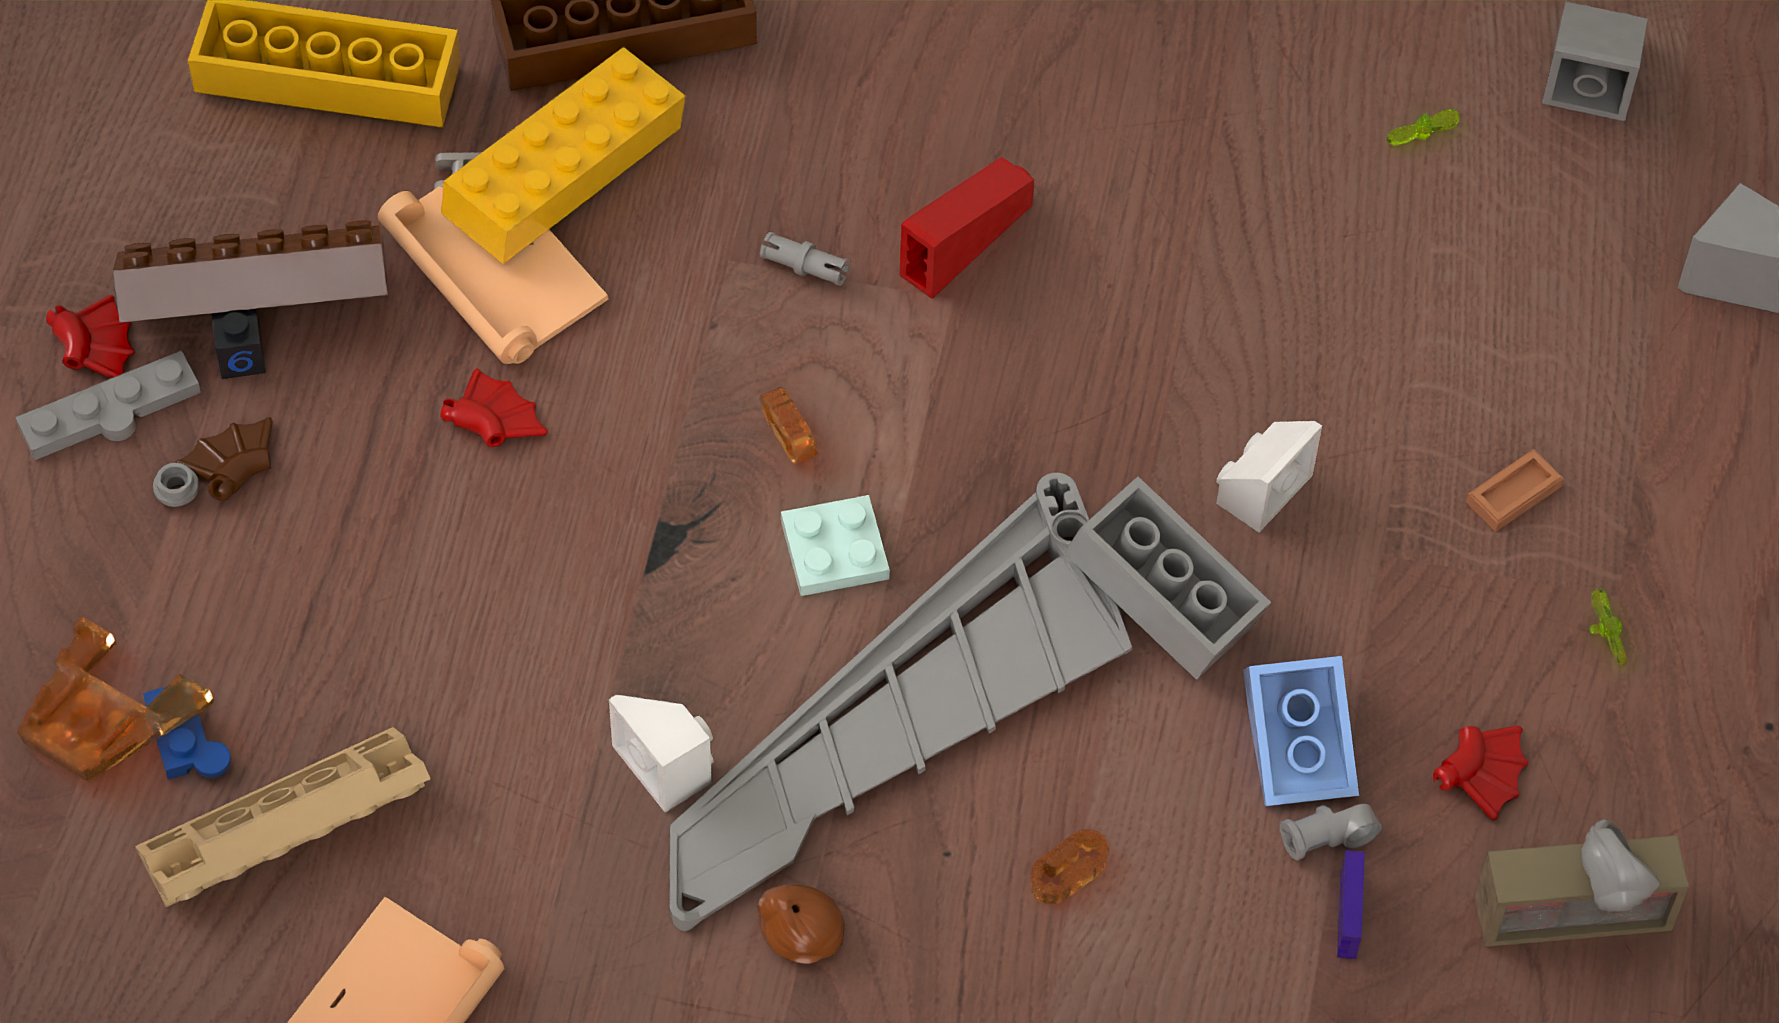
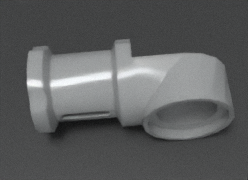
[1280,804,1382,861]

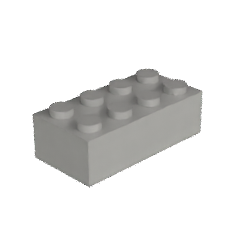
[1064,477,1271,680]

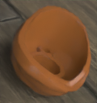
[757,885,845,964]

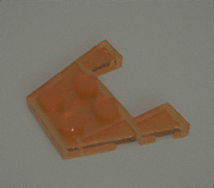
[17,616,214,782]

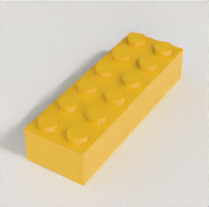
[188,0,461,128]
[441,47,686,264]

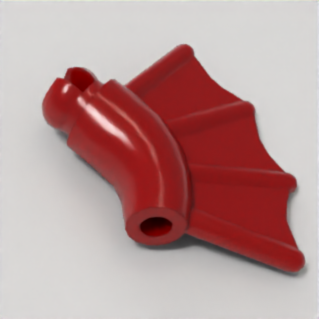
[46,295,135,379]
[440,368,548,448]
[1433,726,1528,821]

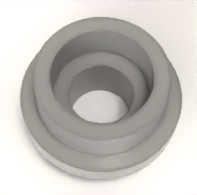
[153,463,199,507]

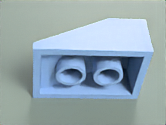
[1243,656,1359,806]

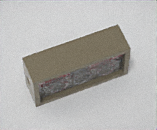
[1474,835,1689,947]

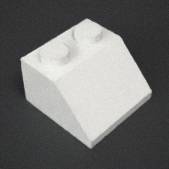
[1216,421,1322,533]
[609,695,713,813]

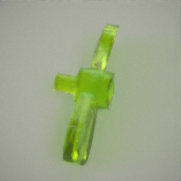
[1387,109,1460,145]
[1590,589,1627,665]

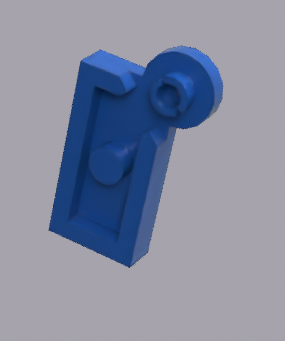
[143,680,231,780]

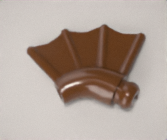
[175,417,273,501]

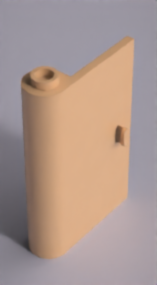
[378,184,608,364]
[287,897,505,1023]

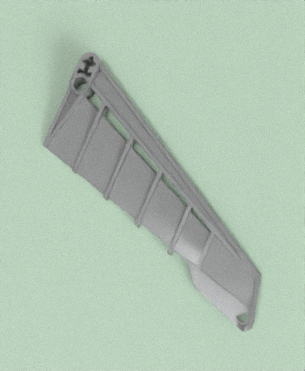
[670,473,1132,931]

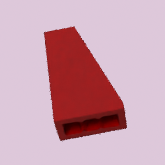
[899,157,1035,299]

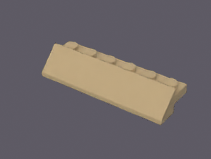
[135,727,430,907]

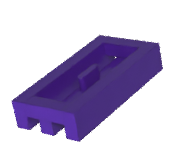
[1337,850,1365,959]

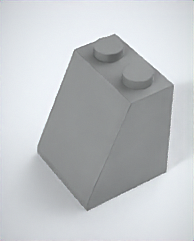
[1542,1,1648,121]
[1677,183,1779,313]

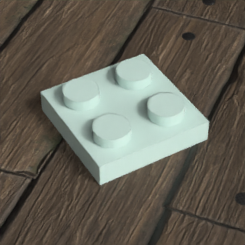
[781,495,890,596]

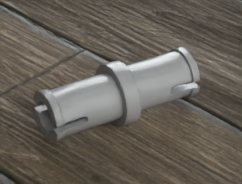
[760,232,850,286]

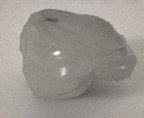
[1581,819,1661,912]

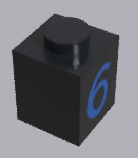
[211,309,266,379]

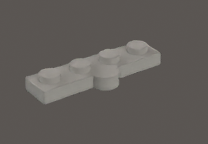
[15,351,201,460]

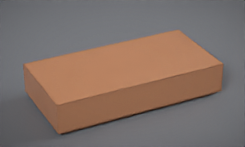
[1466,449,1564,532]

